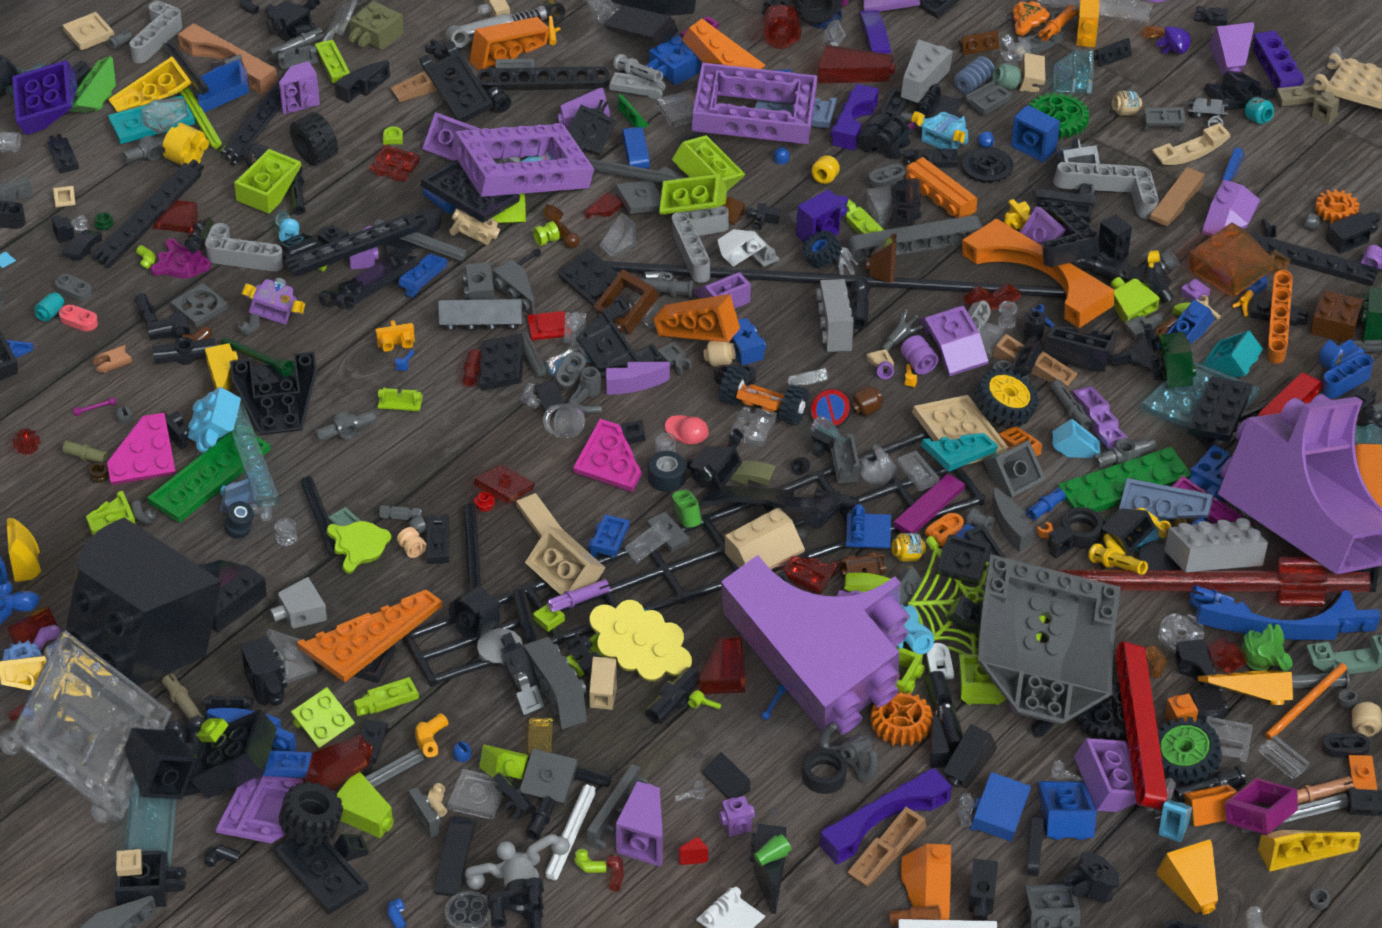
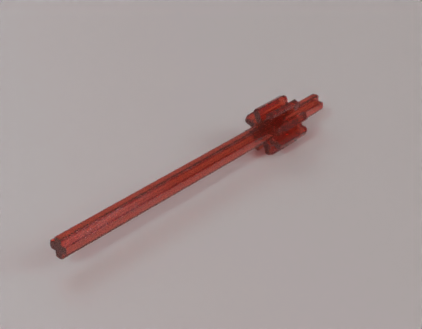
[1056,557,1371,606]

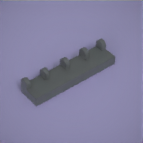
[587,764,648,851]

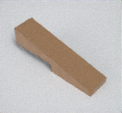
[391,71,455,102]
[1150,167,1205,226]
[991,334,1078,389]
[847,807,926,887]

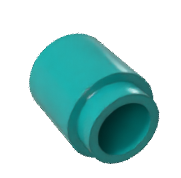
[34,292,64,322]

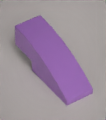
[606,362,670,395]

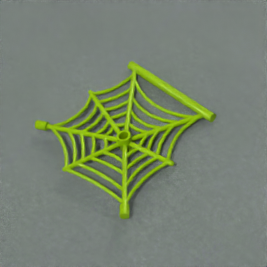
[908,536,1047,655]

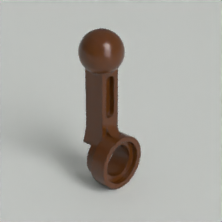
[543,204,580,248]

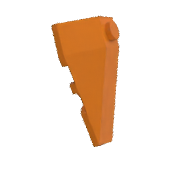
[901,844,951,920]

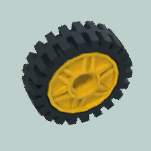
[974,368,1039,427]

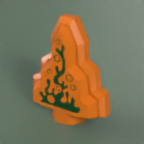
[1012,1,1050,37]

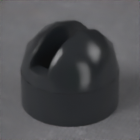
[791,457,810,475]

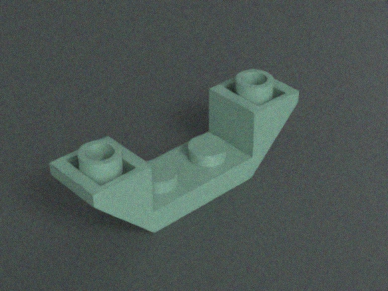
[1306,635,1382,674]

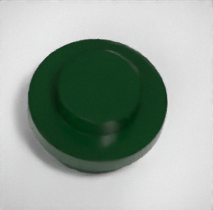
[94,212,114,230]

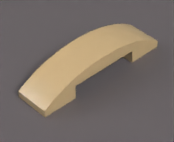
[1152,123,1230,165]

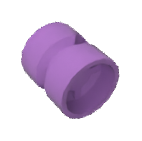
[901,335,938,374]

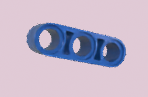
[622,127,650,169]
[1321,354,1374,399]

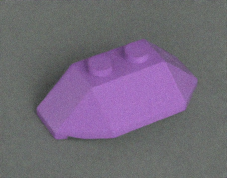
[1202,180,1260,239]

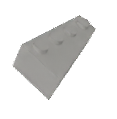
[901,39,953,103]
[816,279,853,352]

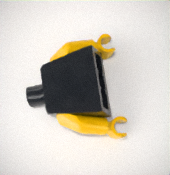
[1101,508,1171,573]

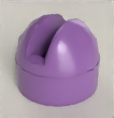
[877,361,894,379]

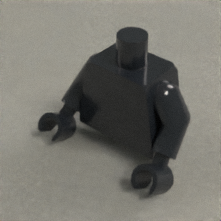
[265,0,321,42]
[687,428,744,490]

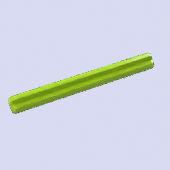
[180,87,222,149]

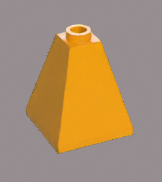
[1156,839,1218,915]

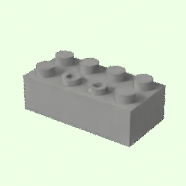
[1164,518,1268,572]

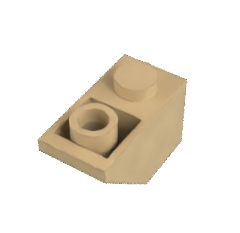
[590,657,617,710]

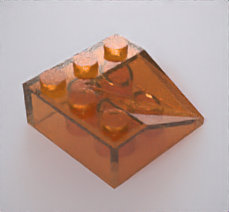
[1189,222,1277,297]

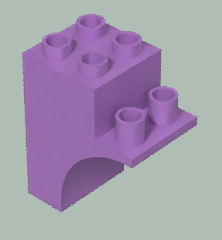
[1218,394,1382,574]
[721,555,910,735]

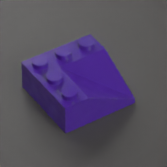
[12,60,77,135]

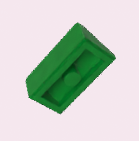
[618,93,649,128]

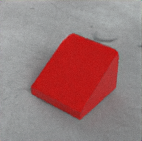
[679,837,708,865]

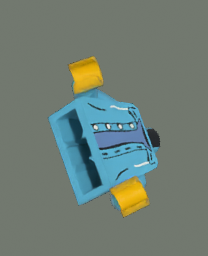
[910,111,968,149]

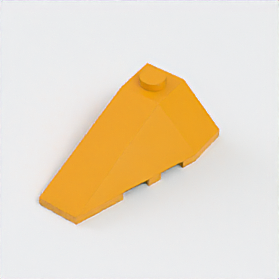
[1198,670,1293,705]

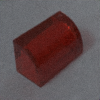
[153,200,199,233]

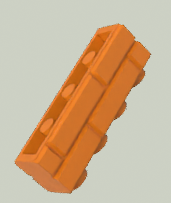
[905,157,978,218]

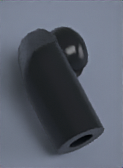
[240,0,259,14]

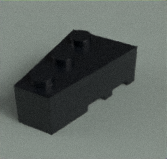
[1045,326,1118,372]

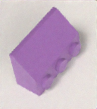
[422,112,480,161]
[1074,738,1136,812]

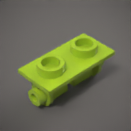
[378,388,423,411]

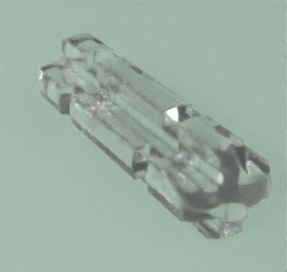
[788,368,828,386]

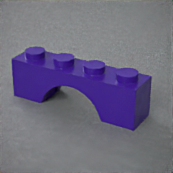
[830,84,879,151]

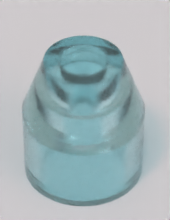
[275,211,291,232]

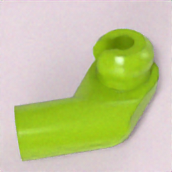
[136,245,156,269]

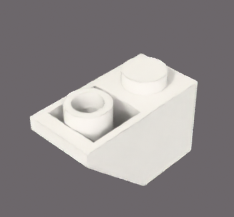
[718,229,766,267]

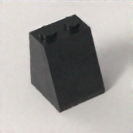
[124,728,198,800]

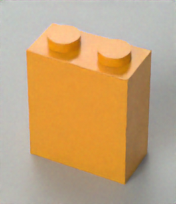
[1076,0,1099,48]

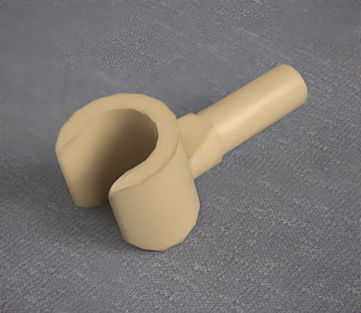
[1196,295,1221,320]

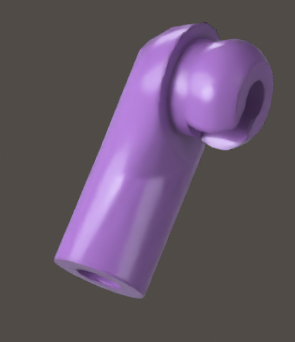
[33,625,62,651]

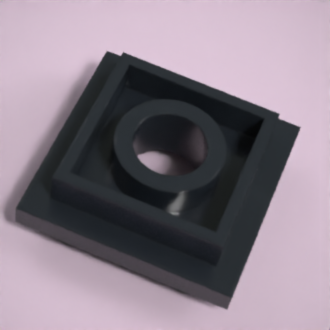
[278,233,322,258]

